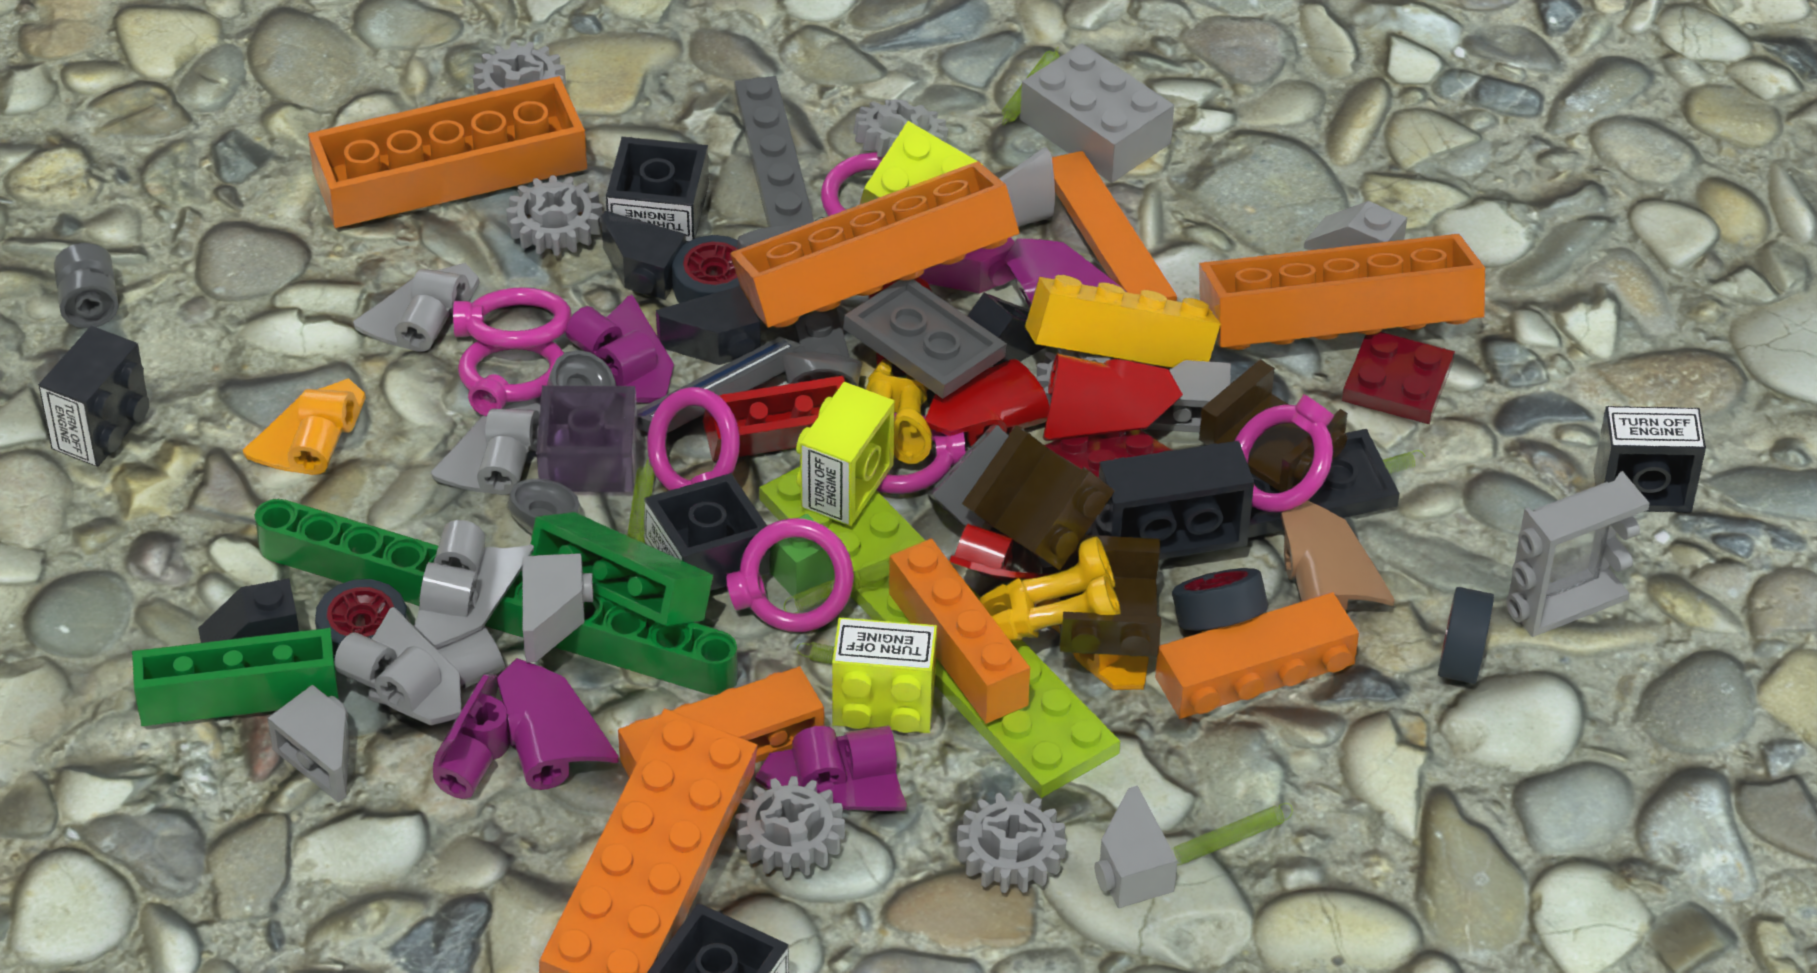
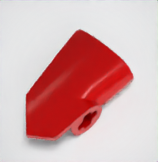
[1043,354,1183,441]
[925,359,1050,447]
[949,523,1056,582]

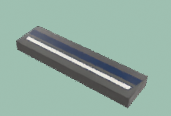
[631,337,805,433]

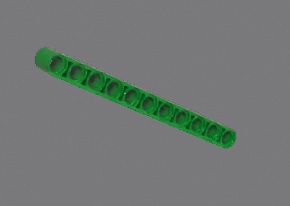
[254,499,738,695]

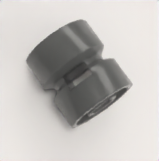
[54,243,119,328]

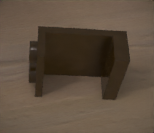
[1199,359,1348,492]
[962,425,1115,570]
[1060,535,1162,657]

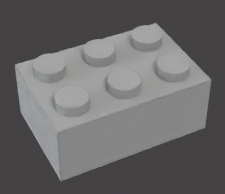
[1020,43,1174,183]

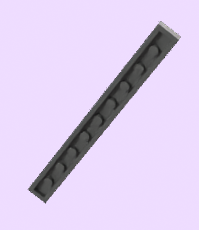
[734,76,849,357]

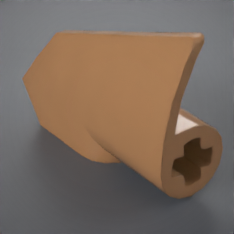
[1281,500,1395,611]

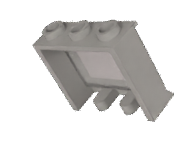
[1506,471,1650,637]

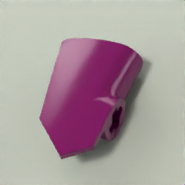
[1004,238,1127,309]
[565,295,674,403]
[497,658,619,790]
[433,674,510,799]
[755,725,907,811]

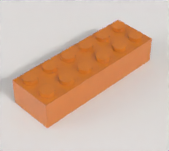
[308,76,587,228]
[730,161,1020,328]
[1199,234,1485,350]
[539,708,758,973]

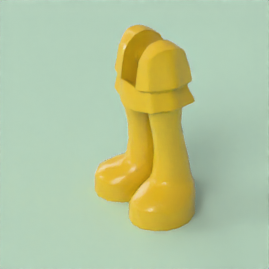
[866,359,932,464]
[980,536,1120,642]

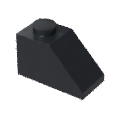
[601,211,686,300]
[656,286,761,365]
[967,292,1047,366]
[198,578,299,643]

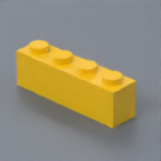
[1025,275,1221,368]

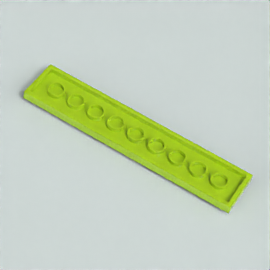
[759,466,1121,798]

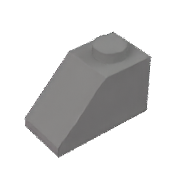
[1304,201,1407,250]
[1146,360,1231,433]
[523,554,593,663]
[268,685,350,803]
[1094,785,1178,908]

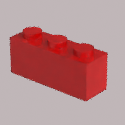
[703,376,845,461]

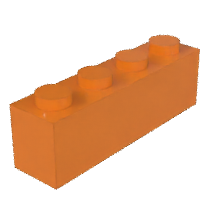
[889,538,1030,724]
[1155,592,1359,719]
[618,666,824,778]

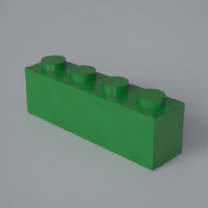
[530,512,713,626]
[132,628,339,726]

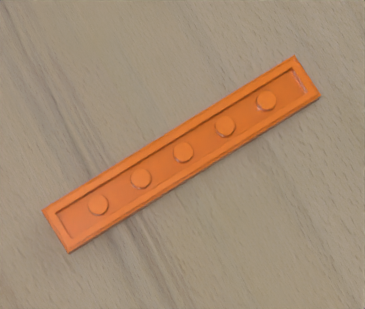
[1052,151,1177,301]

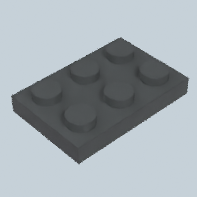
[843,279,1007,399]

